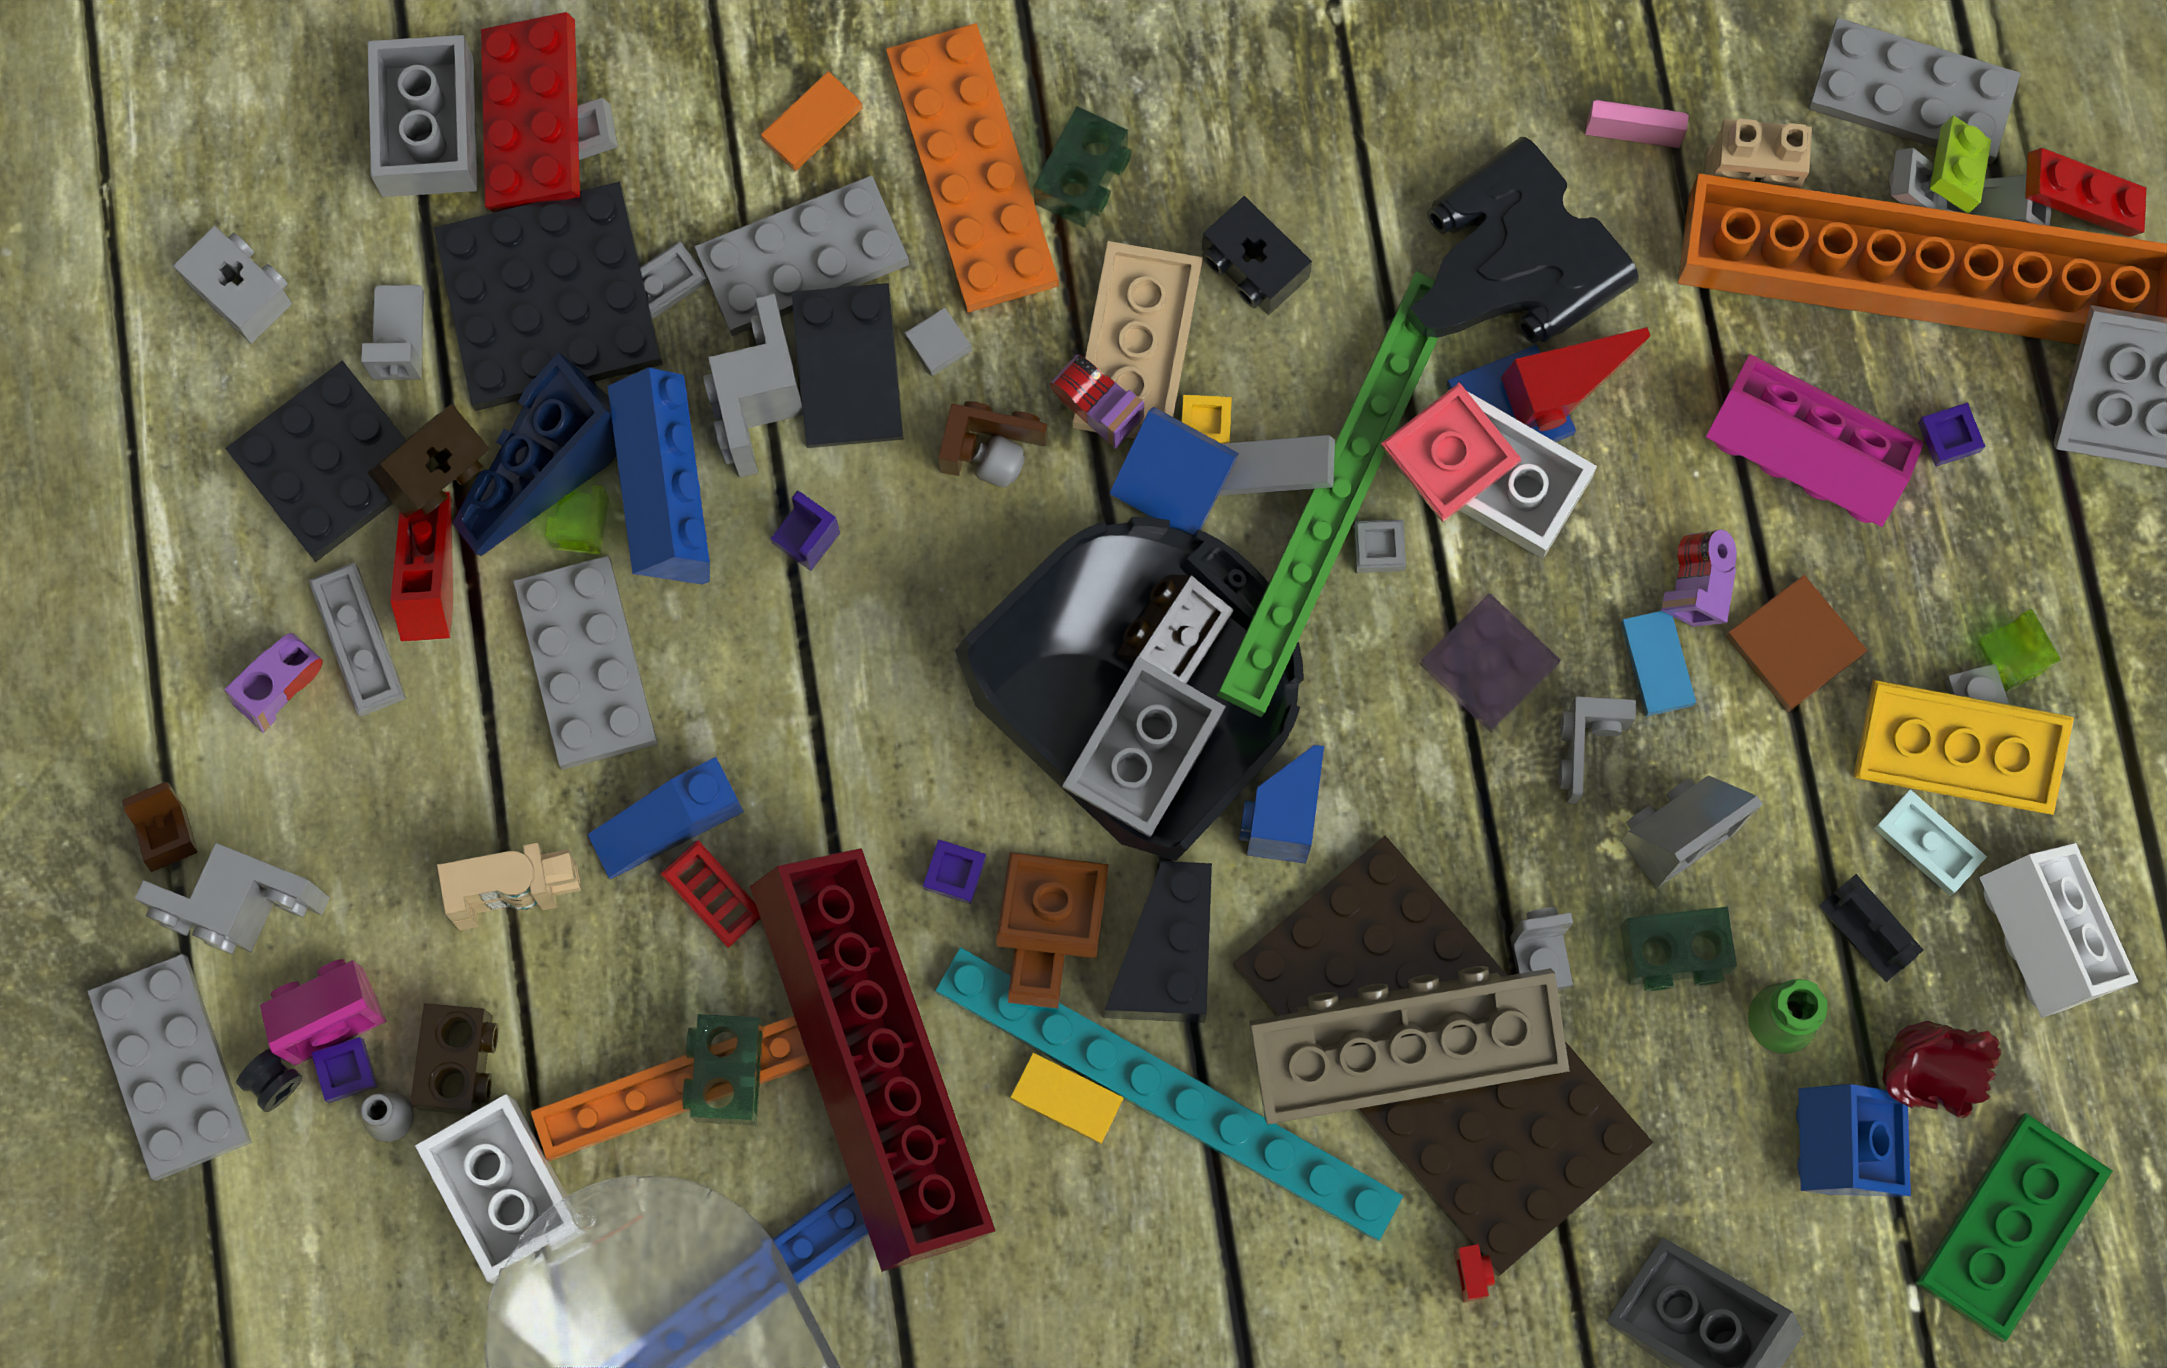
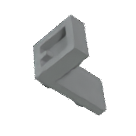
[361,285,424,380]
[1559,696,1636,804]
[1510,907,1573,990]

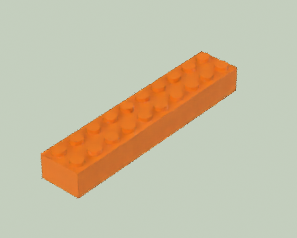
[1677,173,2167,345]

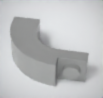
[1889,148,2051,226]

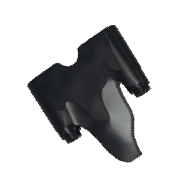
[1407,137,1639,344]

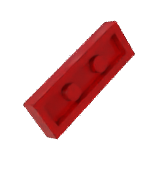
[2025,148,2147,237]

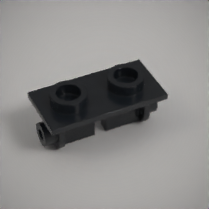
[1819,874,1924,982]

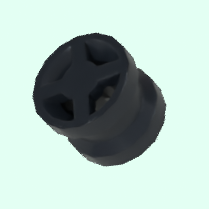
[236,1048,302,1112]

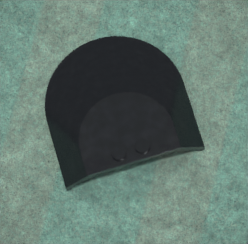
[955,517,1304,861]

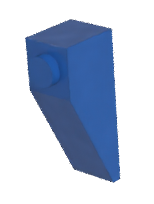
[587,757,744,880]

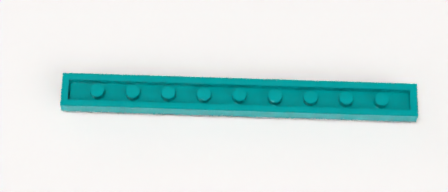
[935,947,1404,1242]

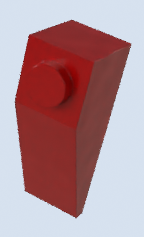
[1501,327,1651,431]
[390,492,453,642]

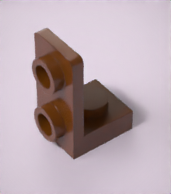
[938,401,1048,476]

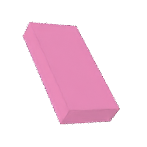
[1585,100,1689,148]

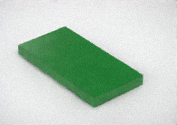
[1915,1113,2113,1342]

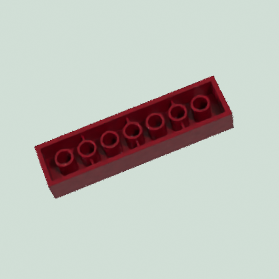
[750,848,996,1272]

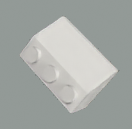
[1980,843,2138,1018]

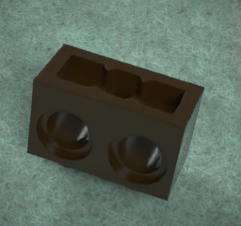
[410,1003,499,1115]

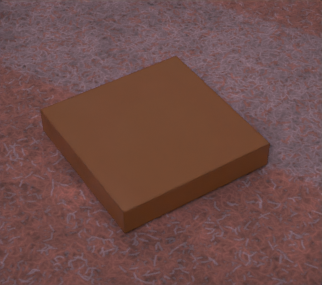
[1726,575,1868,713]
[996,852,1109,958]

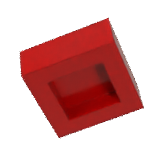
[1454,1244,1495,1303]

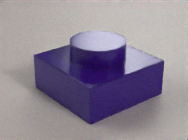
[1918,402,1985,467]
[923,839,987,904]
[311,1037,378,1103]

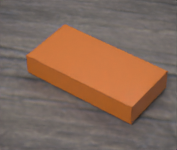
[761,71,863,172]

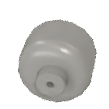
[972,435,1025,487]

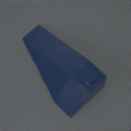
[452,353,617,556]

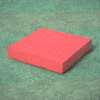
[1381,382,1521,523]

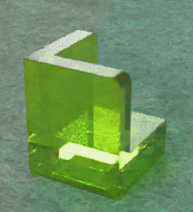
[545,485,609,554]
[1978,609,2061,692]

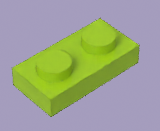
[1929,115,1991,213]

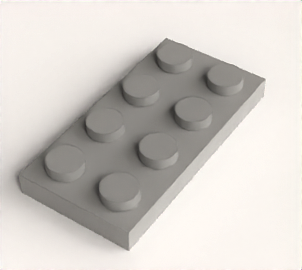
[1808,18,2021,165]
[694,175,909,336]
[513,555,658,770]
[87,954,252,1181]

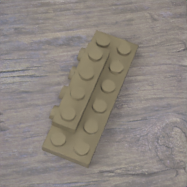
[1249,966,1569,1125]

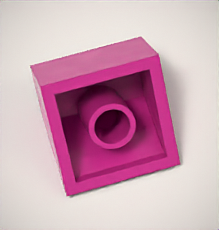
[260,959,387,1066]

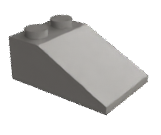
[1062,657,1226,837]
[1621,775,1763,889]

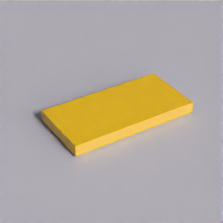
[1853,679,2074,815]

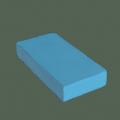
[1621,611,1696,717]

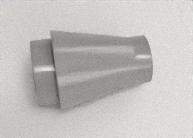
[361,1091,414,1142]

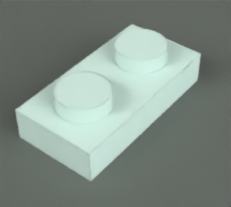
[1874,789,1987,896]

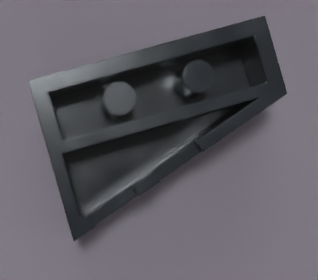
[1104,861,1212,1023]

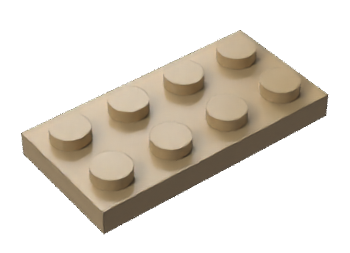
[1073,241,1203,439]

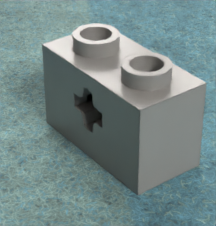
[173,226,292,344]

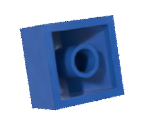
[1239,745,1324,864]
[1796,1084,1911,1197]

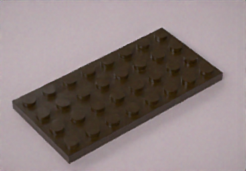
[1233,835,1654,1276]

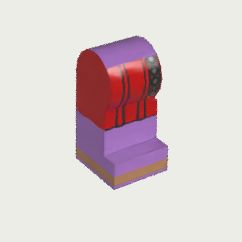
[1050,354,1144,449]
[1661,529,1737,627]
[224,633,323,733]

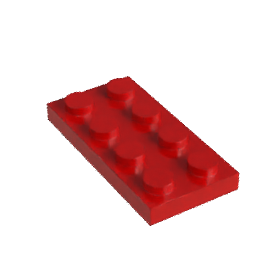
[481,12,580,213]

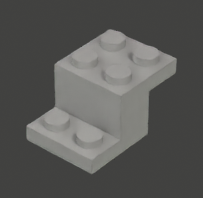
[703,294,803,478]
[135,843,330,955]

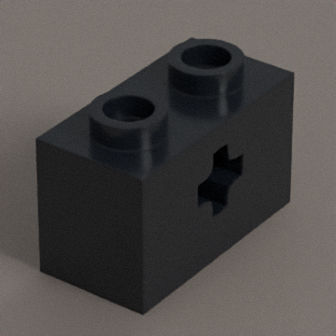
[1202,195,1312,316]

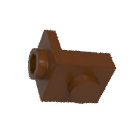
[122,782,198,872]

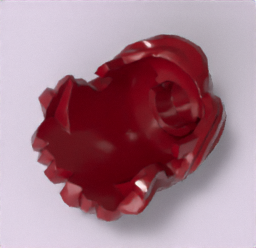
[1882,1021,2002,1118]

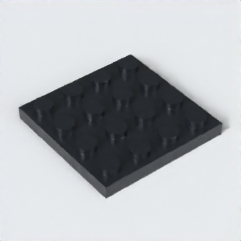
[434,181,663,411]

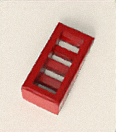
[658,840,761,948]

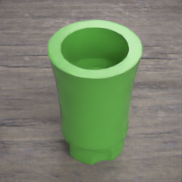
[1748,979,1827,1054]

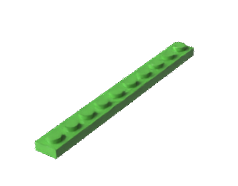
[1216,271,1438,717]

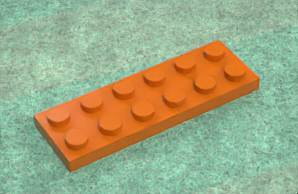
[886,23,1059,313]

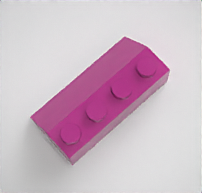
[1706,354,1924,527]

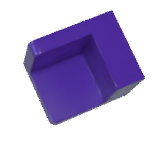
[770,490,840,571]

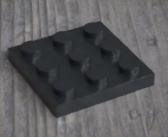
[225,360,432,562]

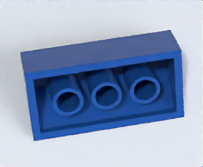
[608,367,710,585]

